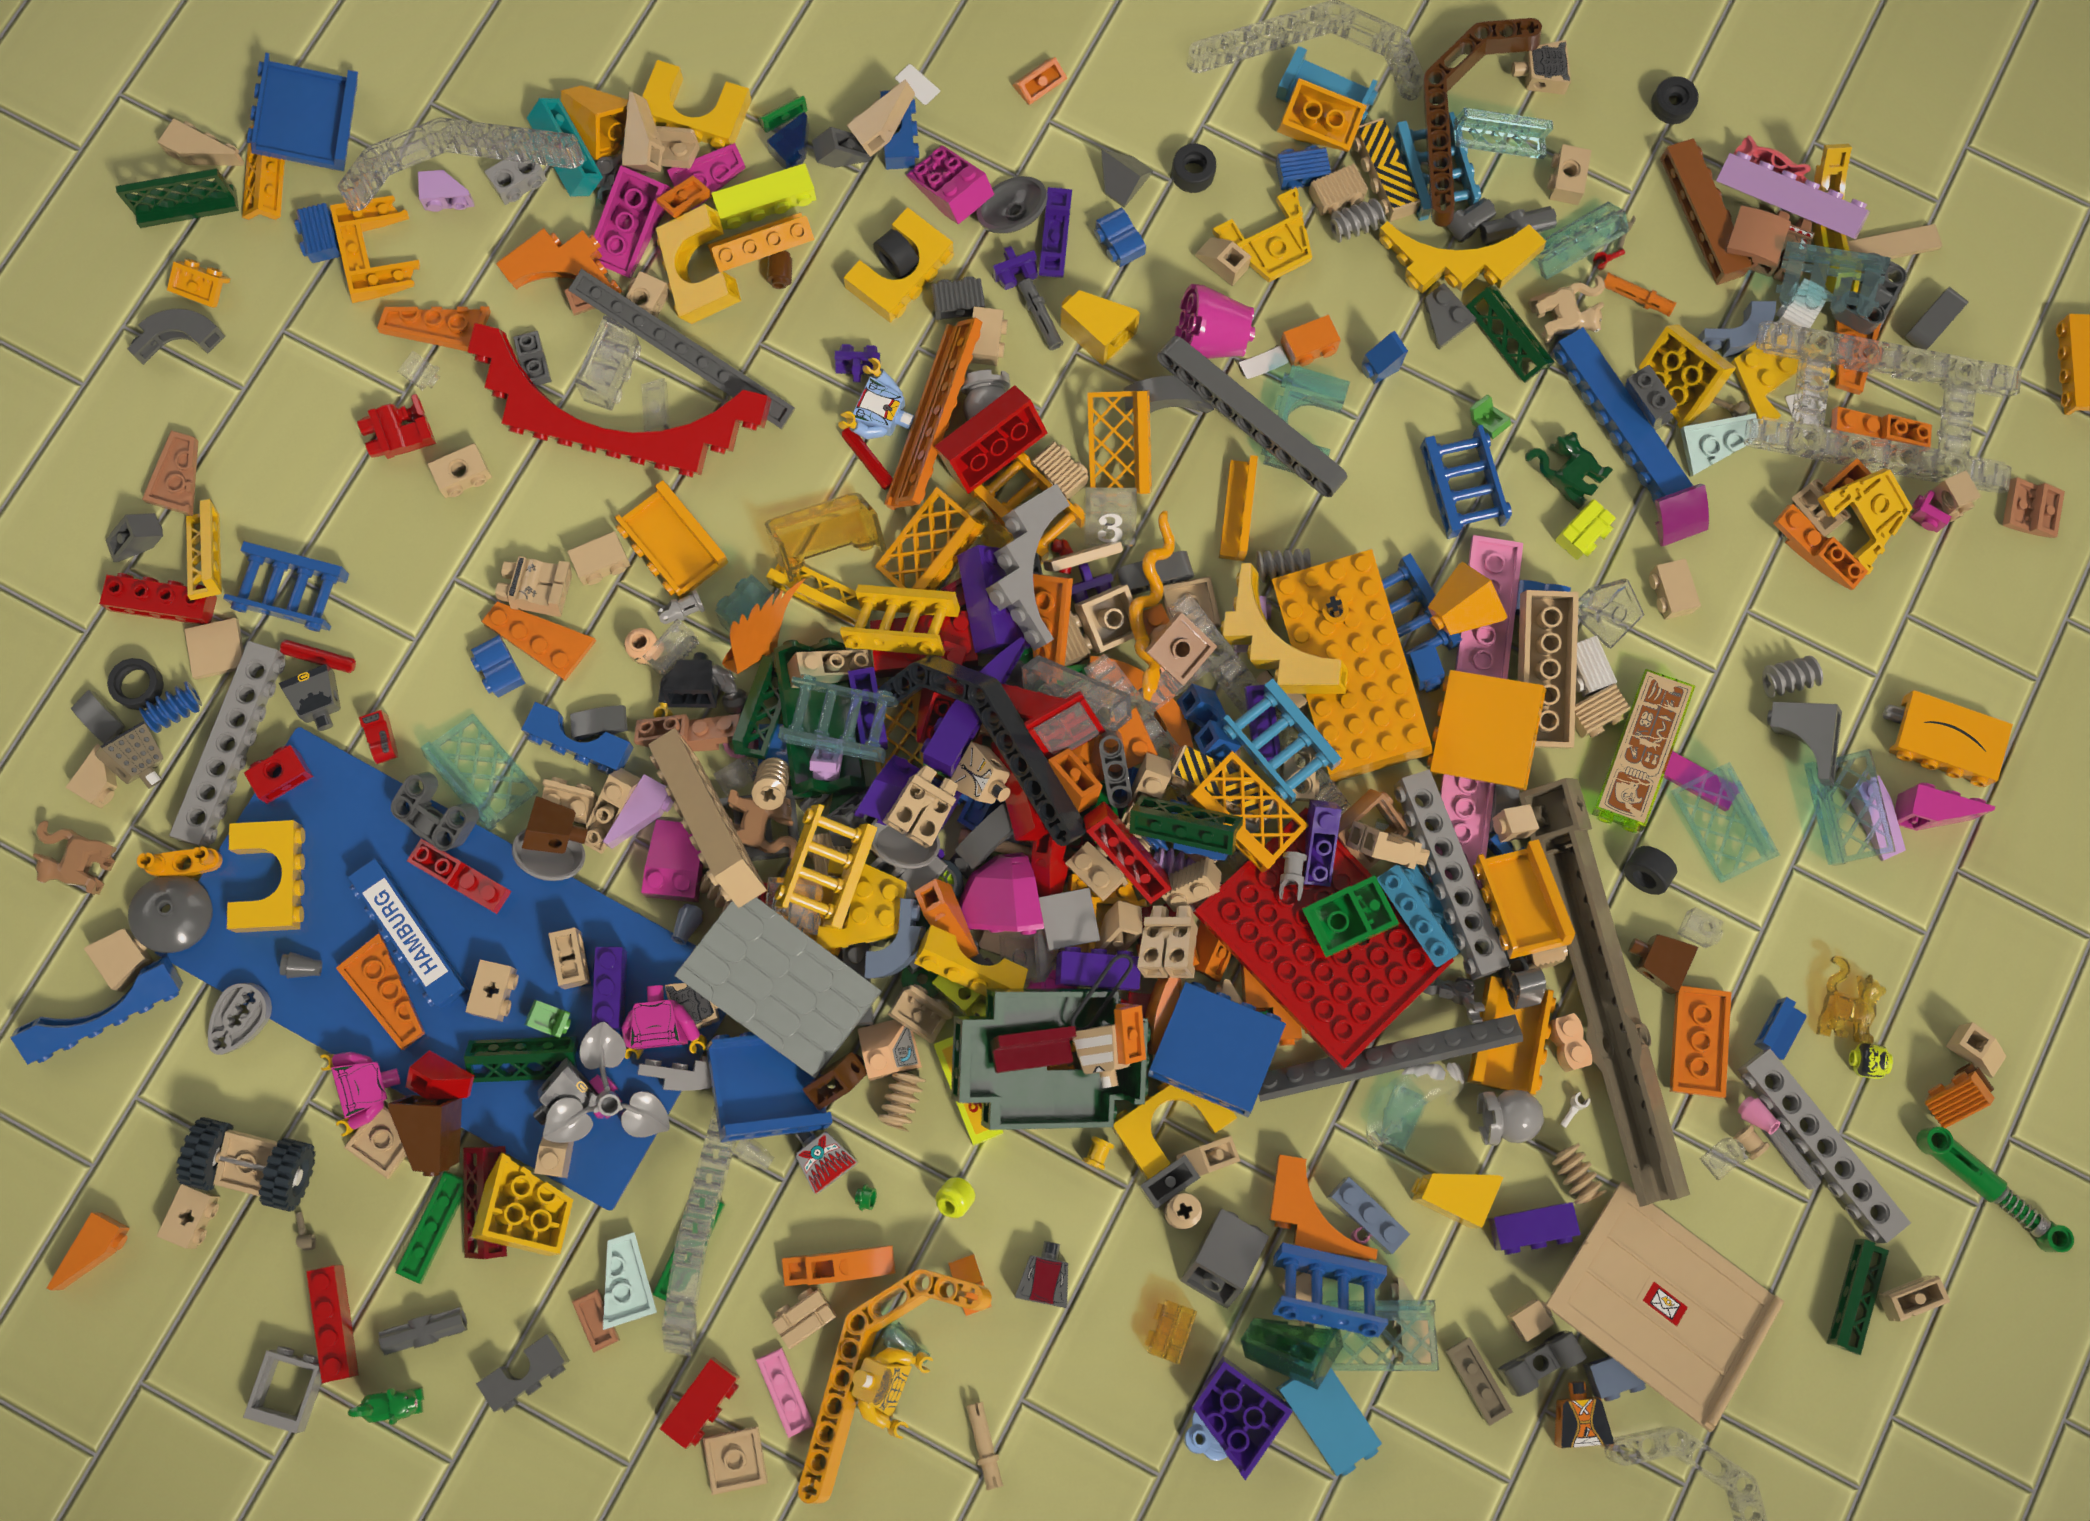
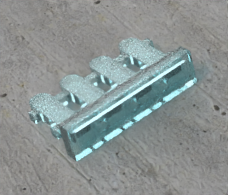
[1775,241,1891,318]

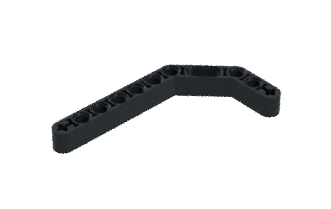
[878,655,1086,846]

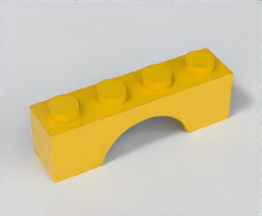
[914,925,1028,996]

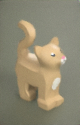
[1528,275,1605,344]

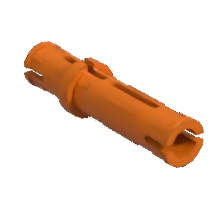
[1604,272,1677,317]

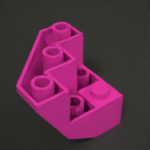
[958,852,1044,935]

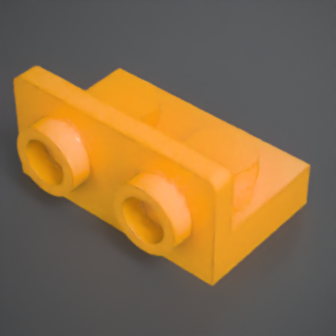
[167,258,231,307]

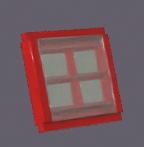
[1024,691,1106,760]

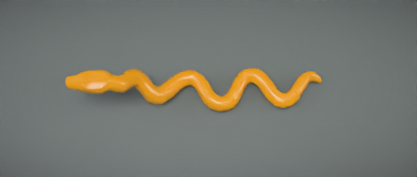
[1129,511,1175,701]

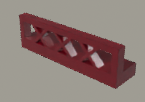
[463,1146,507,1259]

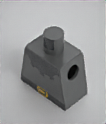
[279,664,341,731]
[533,1058,599,1125]

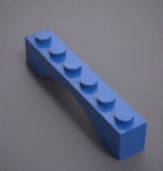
[10,956,183,1065]

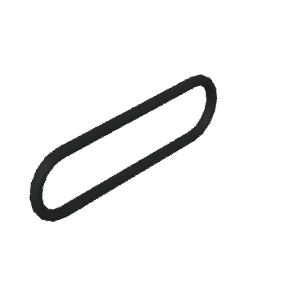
[1071,954,1133,1031]

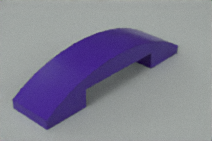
[1039,187,1072,278]

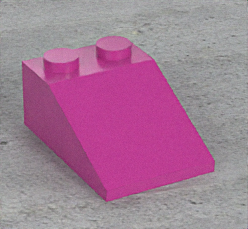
[641,820,703,903]

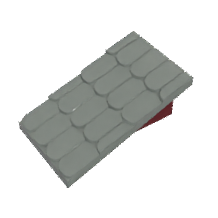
[675,897,882,1078]

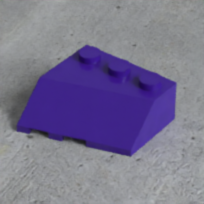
[854,754,962,834]
[1192,1356,1293,1481]

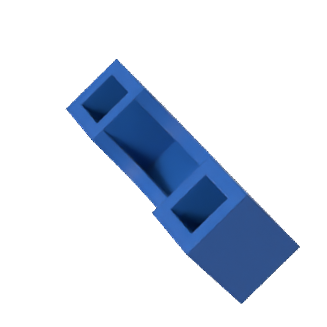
[521,702,634,775]

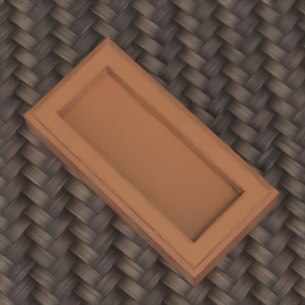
[572,1289,620,1353]

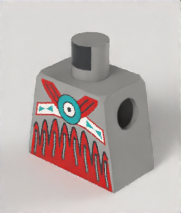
[795,1131,858,1195]

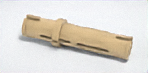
[966,1402,1004,1490]

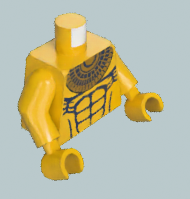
[851,1347,933,1439]

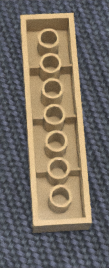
[648,728,767,908]

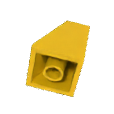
[1060,290,1140,366]
[1411,1174,1504,1228]

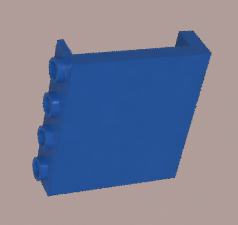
[247,53,358,172]
[1148,982,1286,1117]
[706,1032,833,1142]

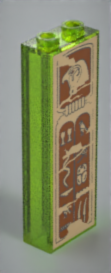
[1592,668,1695,833]

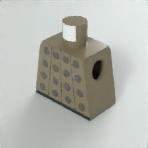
[95,721,163,789]

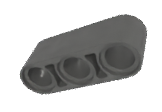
[1905,286,1969,353]
[1117,551,1194,595]
[1099,728,1132,808]

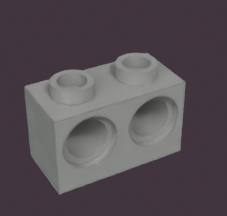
[484,146,547,205]

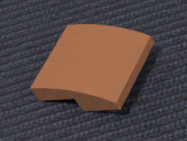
[1727,206,1791,267]
[2002,477,2065,538]

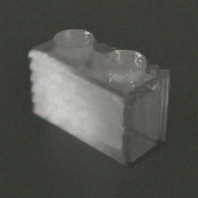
[643,619,699,677]

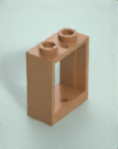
[1337,789,1410,870]

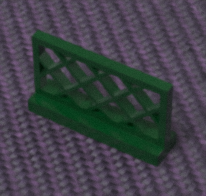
[116,168,239,228]

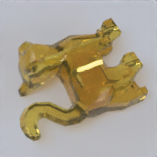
[1816,955,1886,1044]

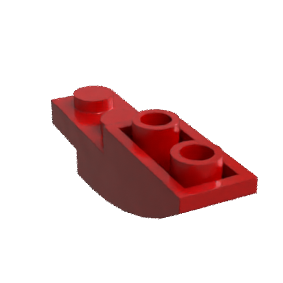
[917,640,967,744]
[1031,833,1068,898]
[407,839,512,914]

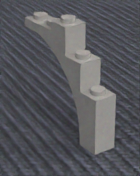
[986,483,1070,650]

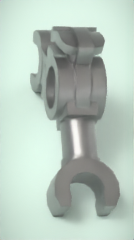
[594,144,624,204]
[1423,977,1485,1023]

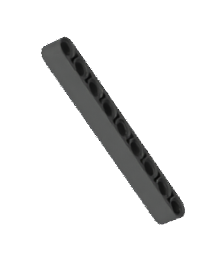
[1157,336,1347,497]

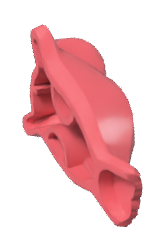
[1734,135,1811,183]

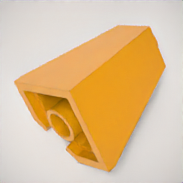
[561,85,628,160]
[1428,561,1508,635]

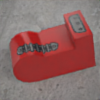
[359,710,398,764]

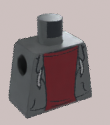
[1015,1241,1068,1308]

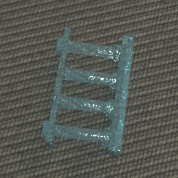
[778,674,898,763]

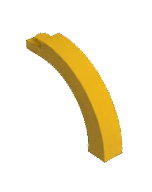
[1812,144,1861,297]

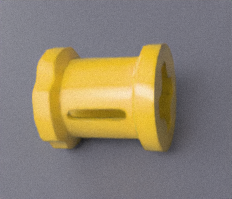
[1082,1136,1115,1171]

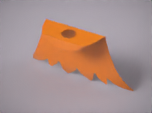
[722,579,806,674]

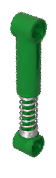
[1916,1127,2074,1253]

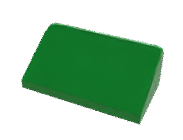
[757,96,808,133]

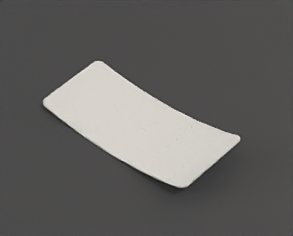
[1239,346,1288,379]

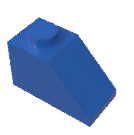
[1361,331,1408,384]

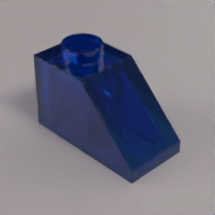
[767,112,809,169]

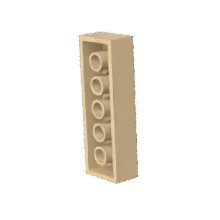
[1518,590,1579,749]

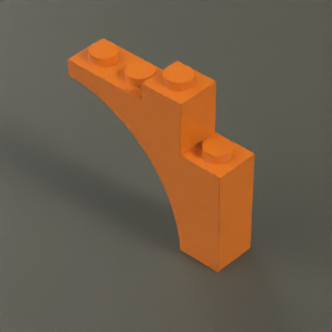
[496,228,623,293]
[1240,963,1307,1046]
[1269,1155,1378,1262]

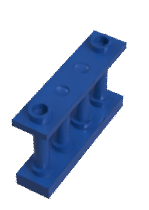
[1420,425,1512,539]
[223,541,349,632]
[1381,553,1462,672]
[1272,1242,1388,1337]

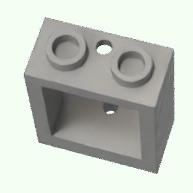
[243,1346,322,1433]

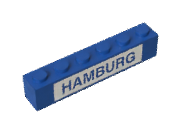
[348,859,469,1009]

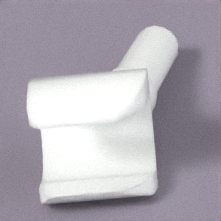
[1560,1092,1590,1128]

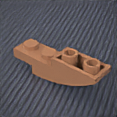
[634,714,740,751]

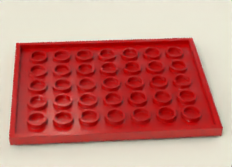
[1193,807,1454,1070]

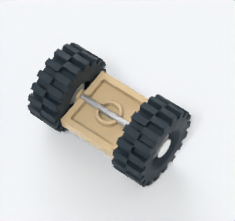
[176,1117,316,1212]

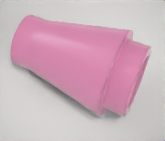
[1738,1096,1780,1134]

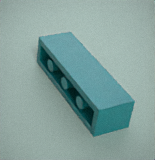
[527,98,603,197]

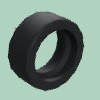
[107,658,164,710]

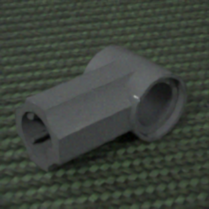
[1446,197,1496,243]

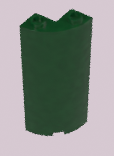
[773,637,866,798]

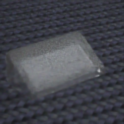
[642,378,670,432]

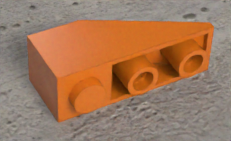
[914,879,979,959]

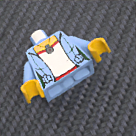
[838,358,915,439]

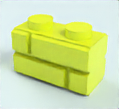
[1555,499,1615,560]

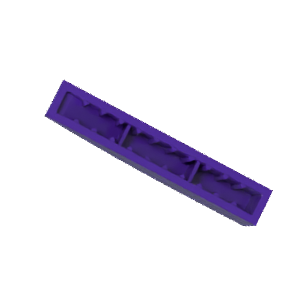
[921,637,1025,777]

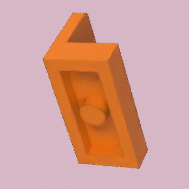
[1194,922,1232,982]
[1114,1003,1146,1065]

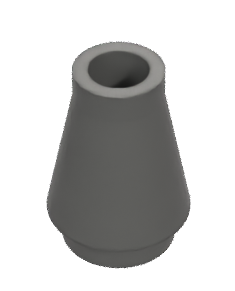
[280,952,323,979]

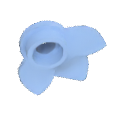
[1184,1412,1228,1461]

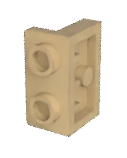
[656,126,700,169]
[541,777,598,826]

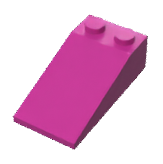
[594,165,672,278]

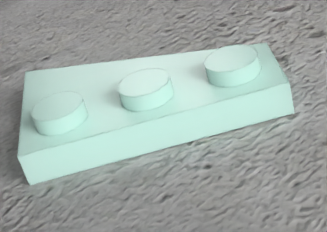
[1680,413,1761,477]

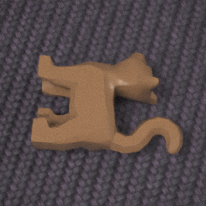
[728,790,798,859]
[33,821,117,895]

